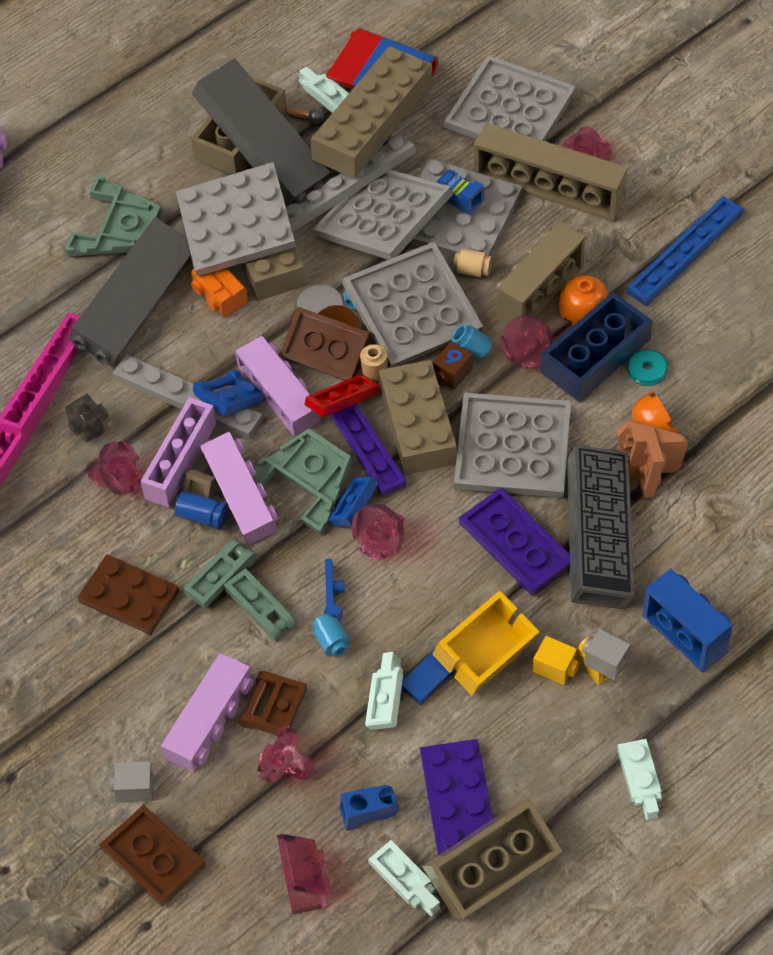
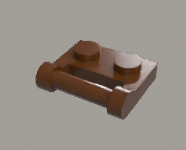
[238,671,307,738]

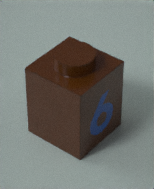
[432,341,473,390]

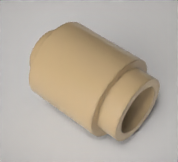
[453,248,492,278]
[360,345,388,382]

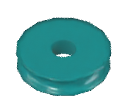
[627,349,668,386]

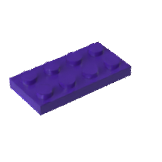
[459,488,570,596]
[420,739,493,855]

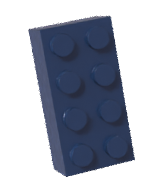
[540,292,653,403]

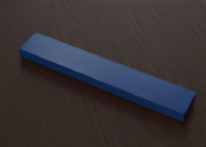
[626,196,743,307]

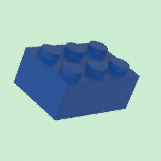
[643,568,732,673]

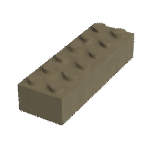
[311,46,432,179]
[474,123,628,222]

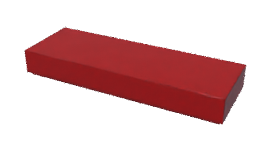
[304,374,381,418]

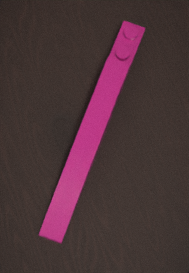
[0,312,81,486]

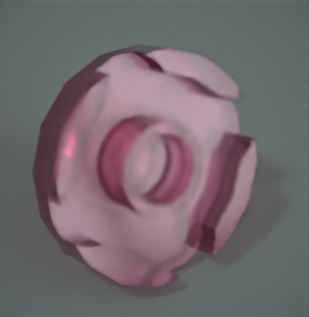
[562,127,611,162]
[500,315,554,368]
[88,441,142,496]
[352,503,404,560]
[257,725,315,783]

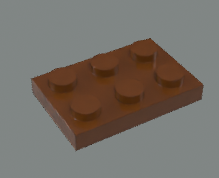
[279,307,372,381]
[77,554,180,635]
[99,804,206,907]

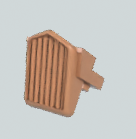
[616,421,688,498]

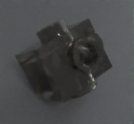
[65,393,108,443]

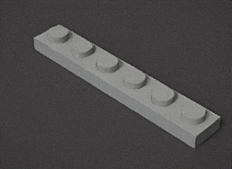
[286,135,417,232]
[113,354,263,440]

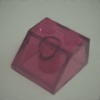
[277,834,332,915]

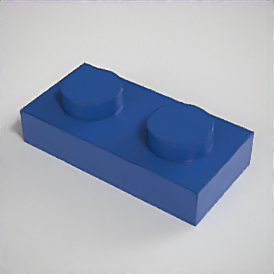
[328,477,378,527]

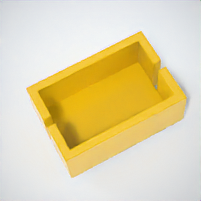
[432,590,540,696]

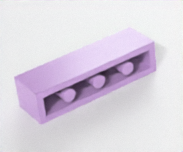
[235,336,321,437]
[140,397,216,508]
[200,432,279,545]
[161,653,253,773]

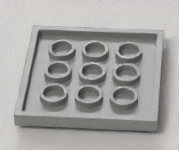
[444,55,576,141]
[409,158,522,257]
[176,162,297,277]
[313,170,453,260]
[342,241,484,368]
[454,393,571,498]

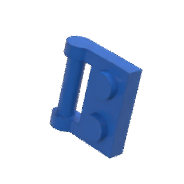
[193,369,264,416]

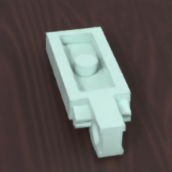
[299,66,349,113]
[365,652,403,730]
[617,739,662,821]
[368,840,440,917]

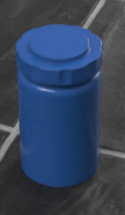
[175,490,229,530]

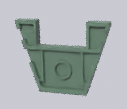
[64,175,162,256]
[253,428,352,536]

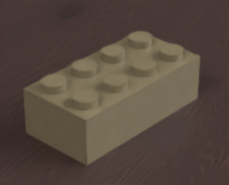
[191,76,287,175]
[496,222,585,335]
[241,248,306,301]
[379,360,457,475]
[422,799,563,919]

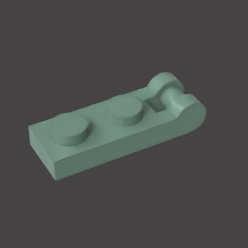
[183,538,257,609]
[224,568,296,641]

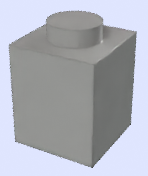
[582,629,630,681]
[109,761,154,803]

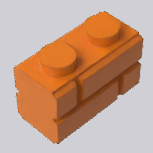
[191,268,248,317]

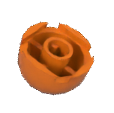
[558,275,609,326]
[631,391,679,434]

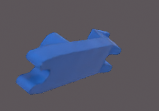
[324,559,345,622]

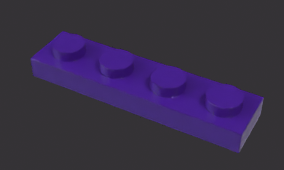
[332,404,407,498]

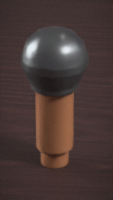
[288,107,324,125]

